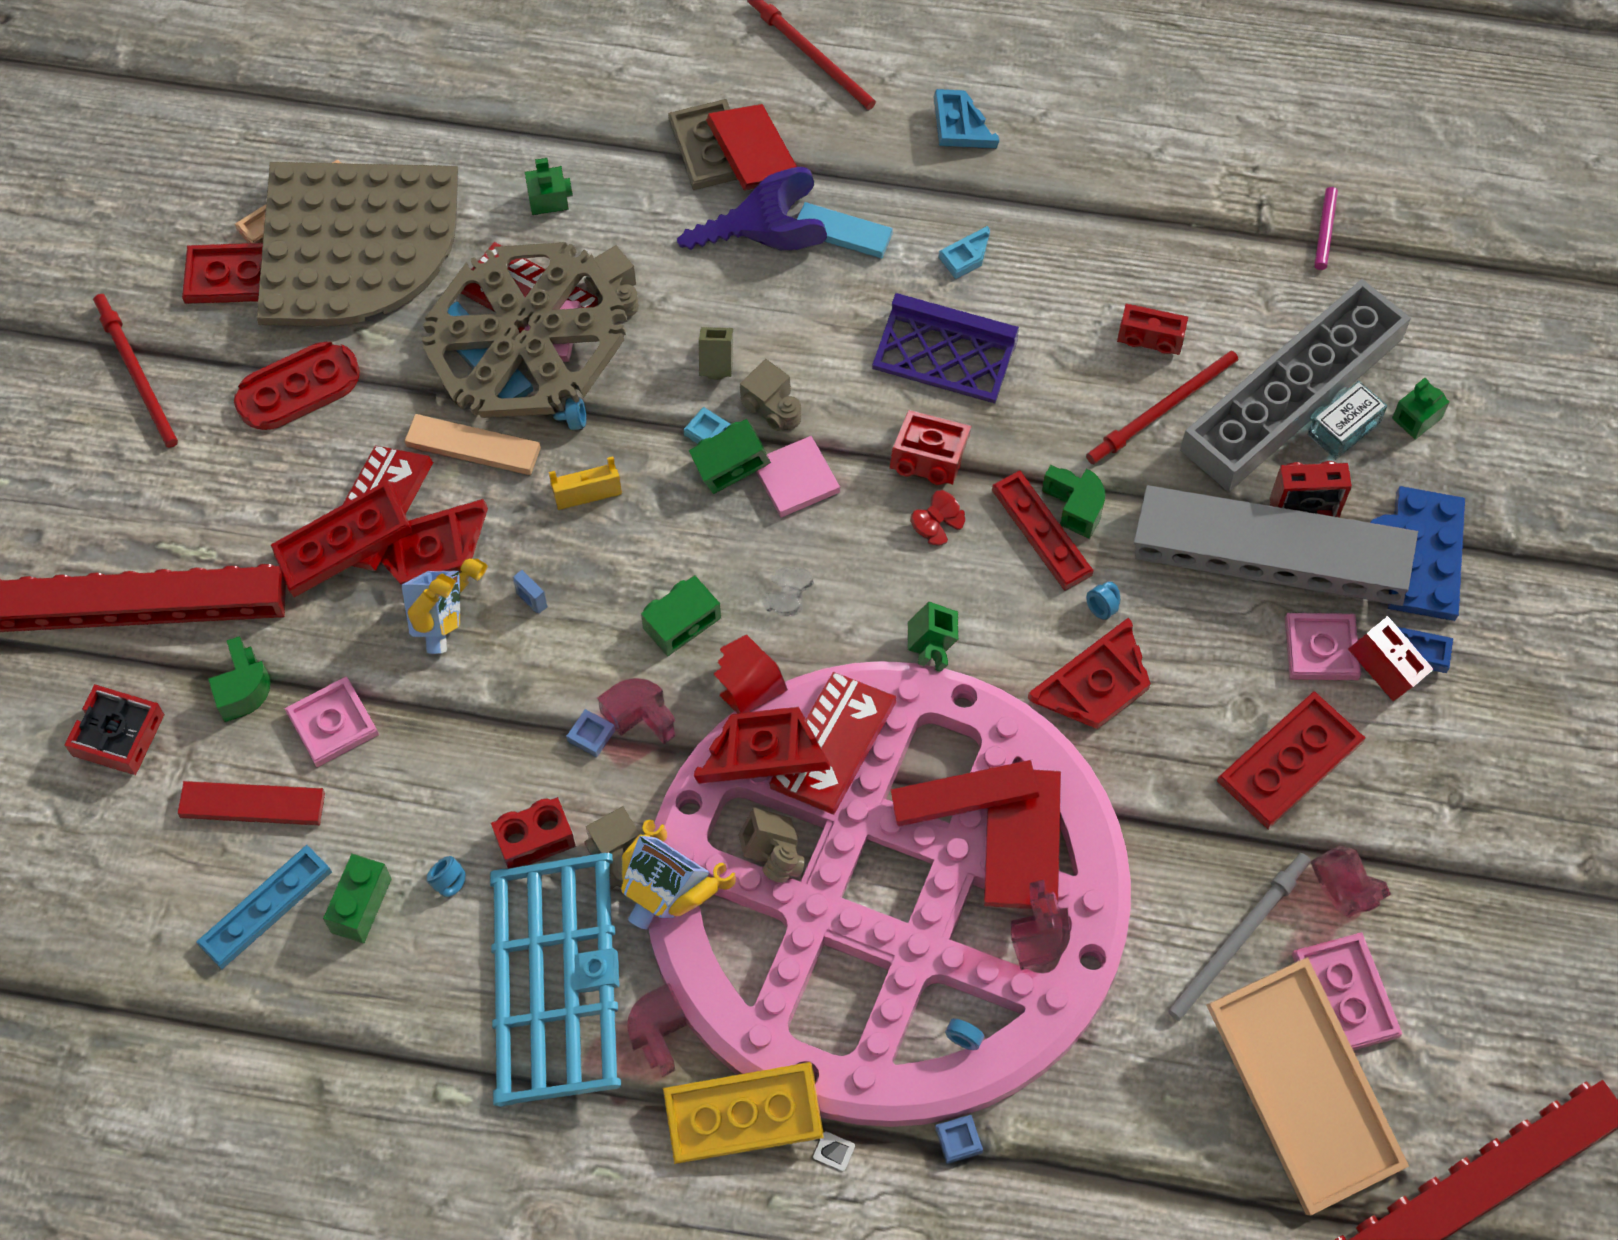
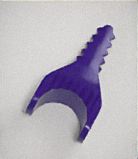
[677,167,827,251]

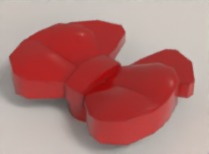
[910,490,966,546]

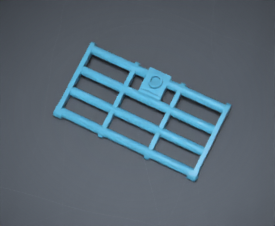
[490,853,621,1107]

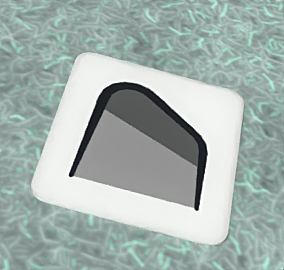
[813,1132,855,1171]

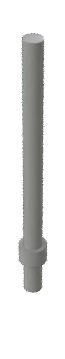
[1168,853,1311,1021]

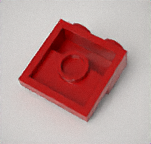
[889,410,971,485]

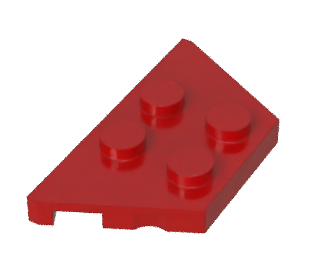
[380,499,488,586]
[1028,618,1151,729]
[694,707,831,784]

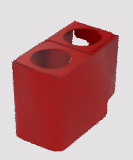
[714,635,788,713]

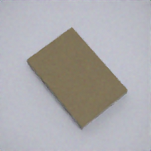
[668,99,738,191]

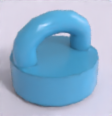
[553,397,586,430]
[1086,582,1121,620]
[426,856,466,897]

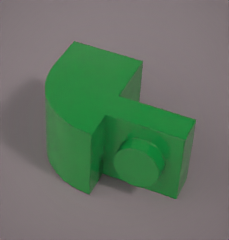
[1042,465,1105,539]
[208,636,270,722]

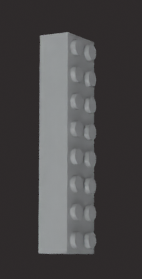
[1180,279,1411,492]

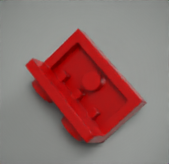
[1117,303,1189,355]

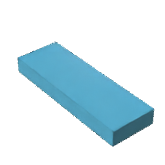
[797,202,893,259]

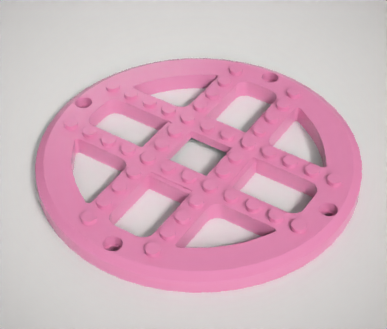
[648,661,1131,1127]

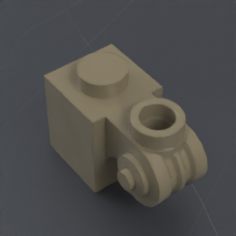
[584,245,639,317]
[740,359,801,431]
[584,806,640,889]
[738,807,804,883]

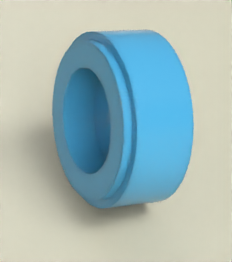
[945,1018,985,1050]

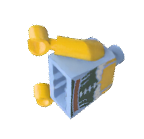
[402,558,488,654]
[621,819,736,929]

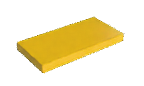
[663,1062,824,1164]

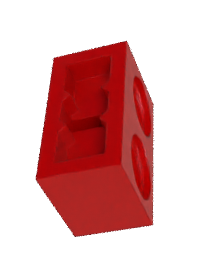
[491,797,576,869]

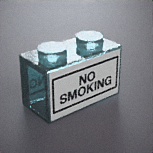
[1307,381,1387,460]

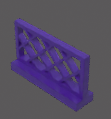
[872,293,1019,404]

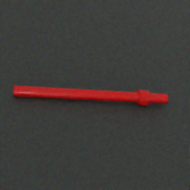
[747,0,876,110]
[93,294,178,448]
[1086,350,1239,465]

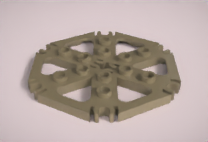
[422,242,627,418]

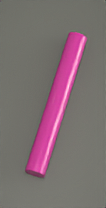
[1314,187,1338,270]

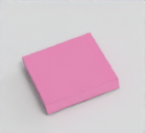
[756,436,840,518]
[1285,613,1361,680]
[284,676,379,768]

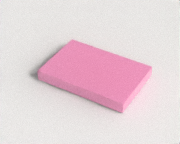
[1292,932,1402,1051]

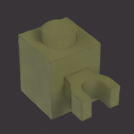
[699,327,733,380]

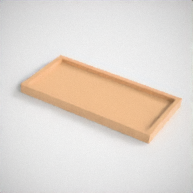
[1206,957,1409,1215]

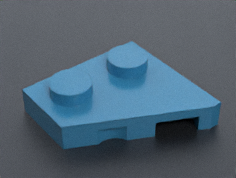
[933,89,999,149]

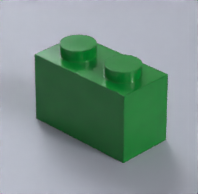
[689,419,771,494]
[641,575,721,657]
[323,853,392,943]

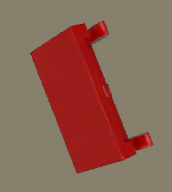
[1348,616,1433,702]

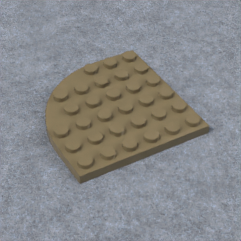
[257,162,458,326]

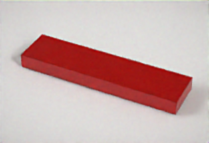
[992,470,1094,591]
[891,760,1039,827]
[177,781,325,826]

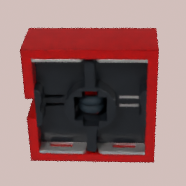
[1269,461,1352,518]
[64,684,165,776]

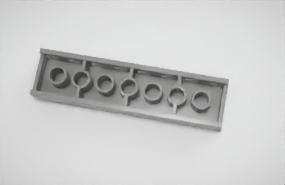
[1134,485,1418,606]

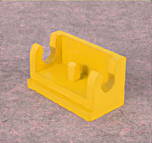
[549,456,622,510]

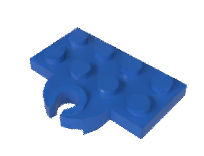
[1370,486,1465,621]

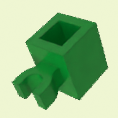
[525,158,573,215]
[1392,378,1450,440]
[908,602,959,671]

